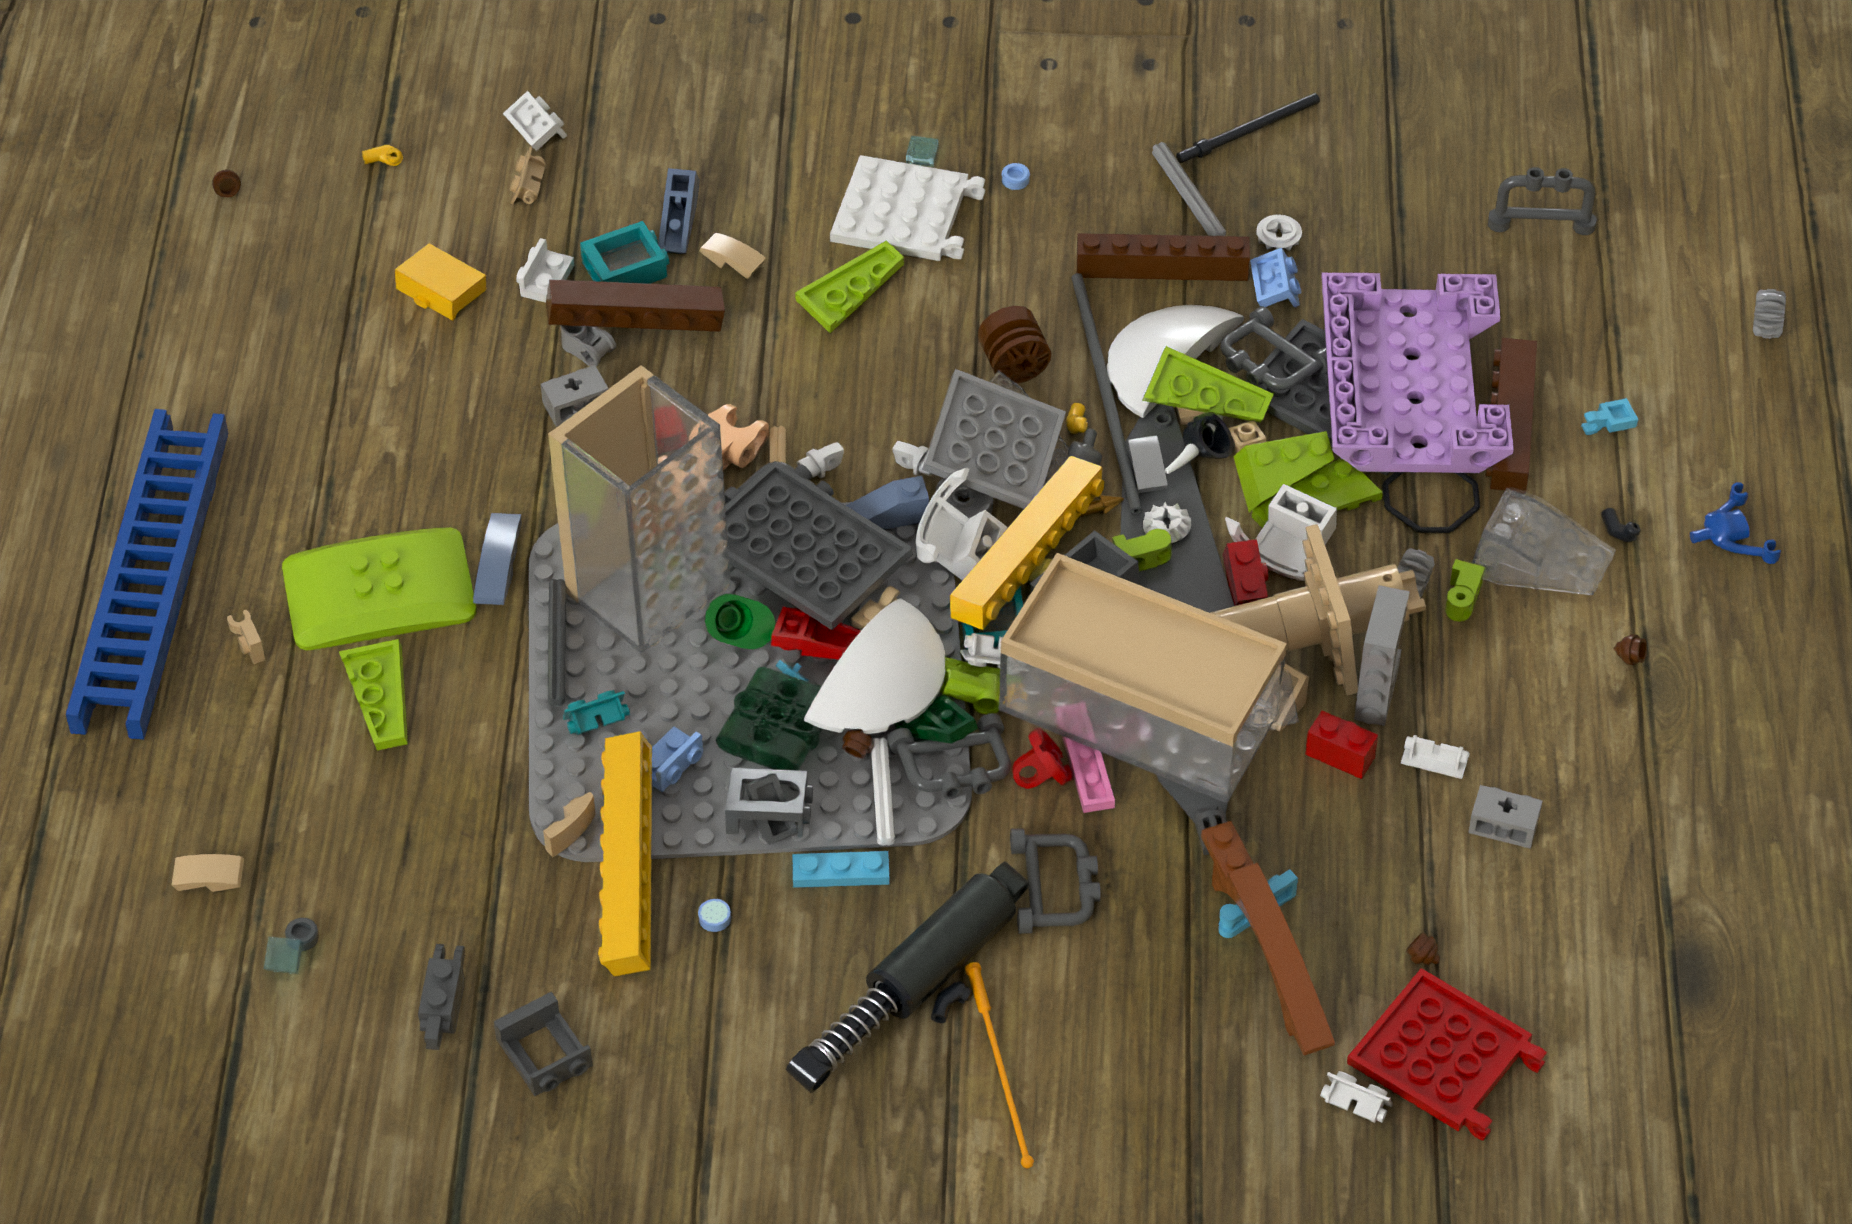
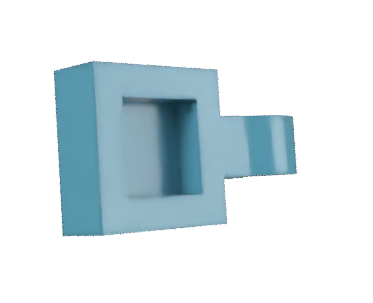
[1581,398,1638,435]

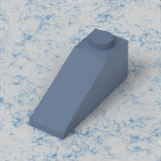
[658,168,700,254]
[846,476,929,530]

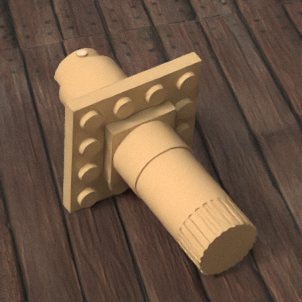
[1210,524,1426,696]

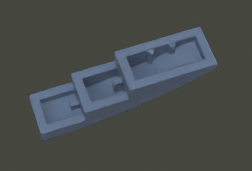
[473,513,522,605]

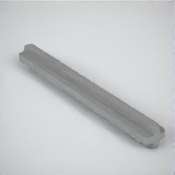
[1152,142,1226,236]

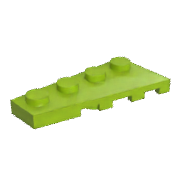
[795,241,904,333]
[1142,346,1273,423]
[1252,458,1383,528]
[339,639,408,751]

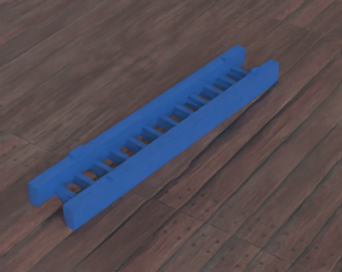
[66,409,229,740]

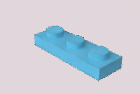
[792,851,889,888]

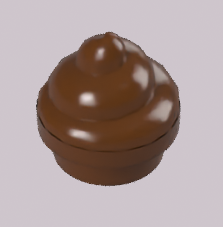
[212,169,241,197]
[1613,634,1647,665]
[842,729,873,759]
[1406,932,1440,965]

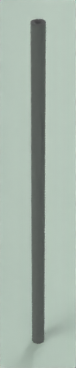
[1071,273,1143,515]

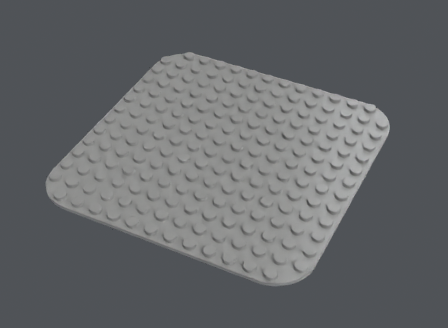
[529,502,972,862]

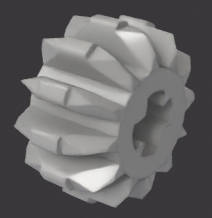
[1753,289,1786,339]
[1397,548,1435,598]

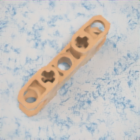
[661,404,769,518]

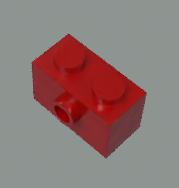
[1222,539,1268,606]
[1305,710,1378,779]

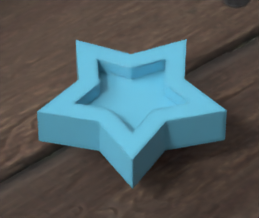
[776,660,809,686]

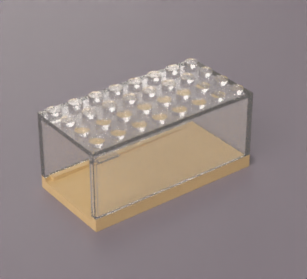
[548,365,730,653]
[999,553,1287,803]

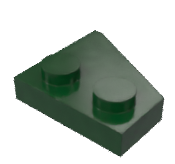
[894,694,978,744]

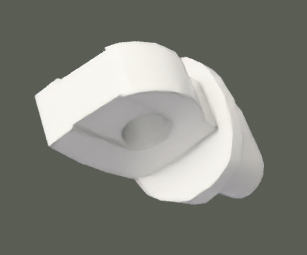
[892,441,933,476]
[797,442,844,478]

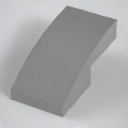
[1128,435,1168,493]

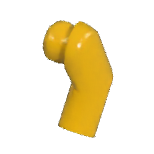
[362,145,403,166]
[1066,403,1088,434]

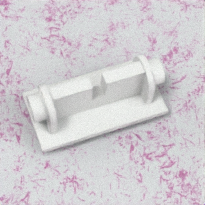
[960,633,1026,671]
[1401,735,1470,779]
[1320,1071,1392,1123]

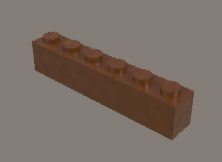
[1076,233,1250,281]
[546,279,725,332]
[1485,337,1537,493]

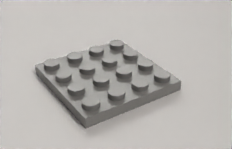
[922,369,1066,509]

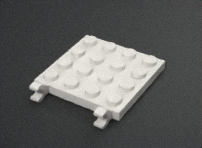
[830,155,985,261]

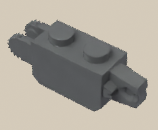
[418,944,465,1050]

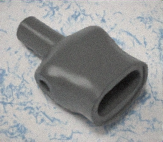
[1068,429,1102,465]

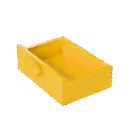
[395,243,486,321]

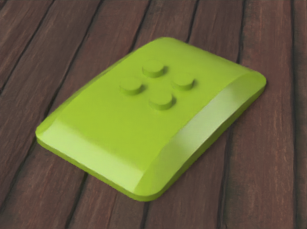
[282,527,476,650]

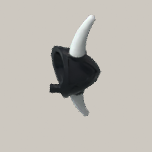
[1165,412,1234,474]

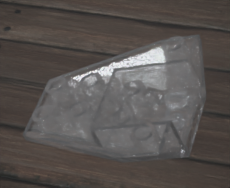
[1472,487,1616,595]

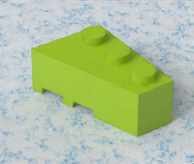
[1233,431,1334,513]

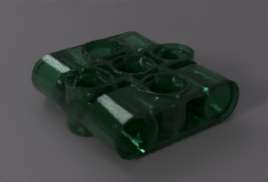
[715,667,823,771]

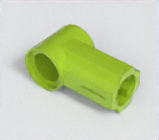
[940,667,1002,715]

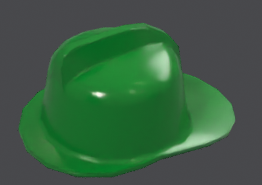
[705,594,776,650]

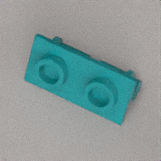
[563,690,630,735]

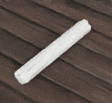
[871,737,895,846]

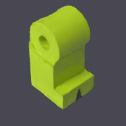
[1112,529,1172,572]
[1445,559,1485,622]

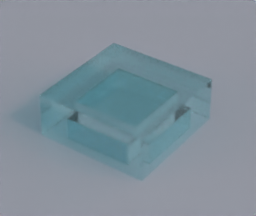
[906,136,939,167]
[263,936,303,974]

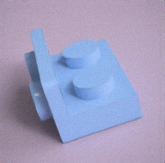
[1250,248,1301,307]
[652,726,703,792]

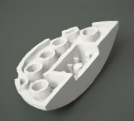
[1106,305,1244,418]
[804,598,946,734]

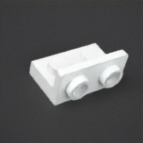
[503,91,567,151]
[516,238,575,303]

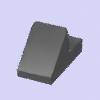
[744,773,798,845]

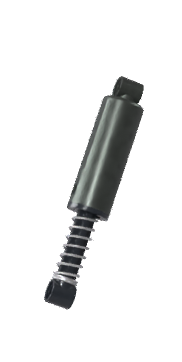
[786,861,1030,1093]

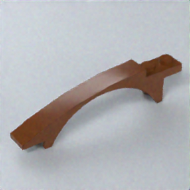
[1201,821,1335,1056]

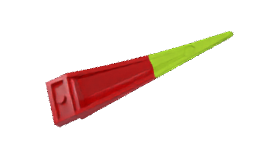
[771,607,1020,680]

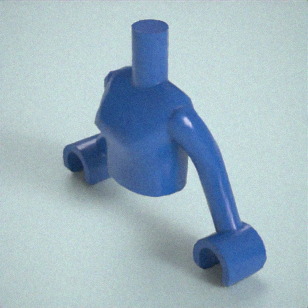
[1690,482,1781,564]

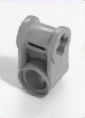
[561,325,616,366]

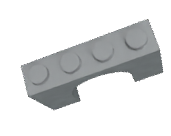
[1354,585,1410,726]

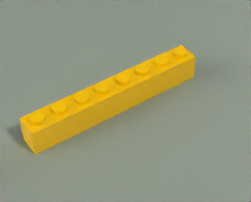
[950,456,1104,630]
[598,731,652,977]

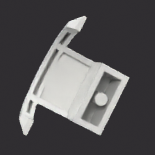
[916,468,1007,580]
[1225,484,1337,581]

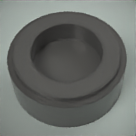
[285,918,319,951]

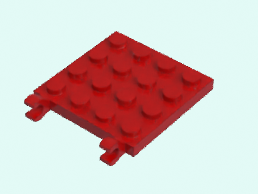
[1347,968,1547,1141]

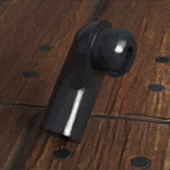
[1601,508,1641,543]
[931,981,972,1023]

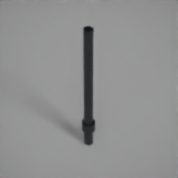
[1176,93,1320,163]

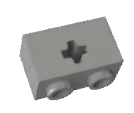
[541,365,608,427]
[1468,785,1543,849]

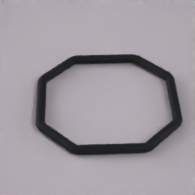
[1382,472,1480,533]

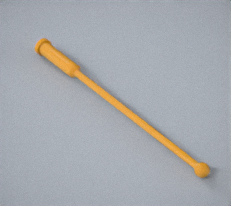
[965,962,1034,1169]

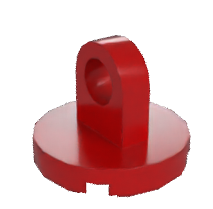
[1012,727,1074,789]

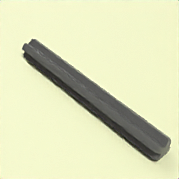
[548,579,566,707]

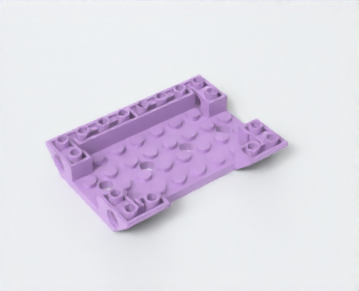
[1321,273,1514,473]

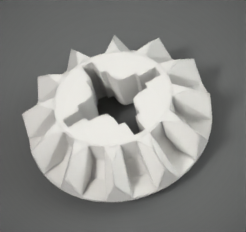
[1256,215,1302,251]
[1143,502,1191,543]

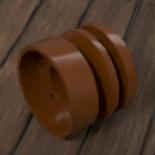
[978,306,1052,384]

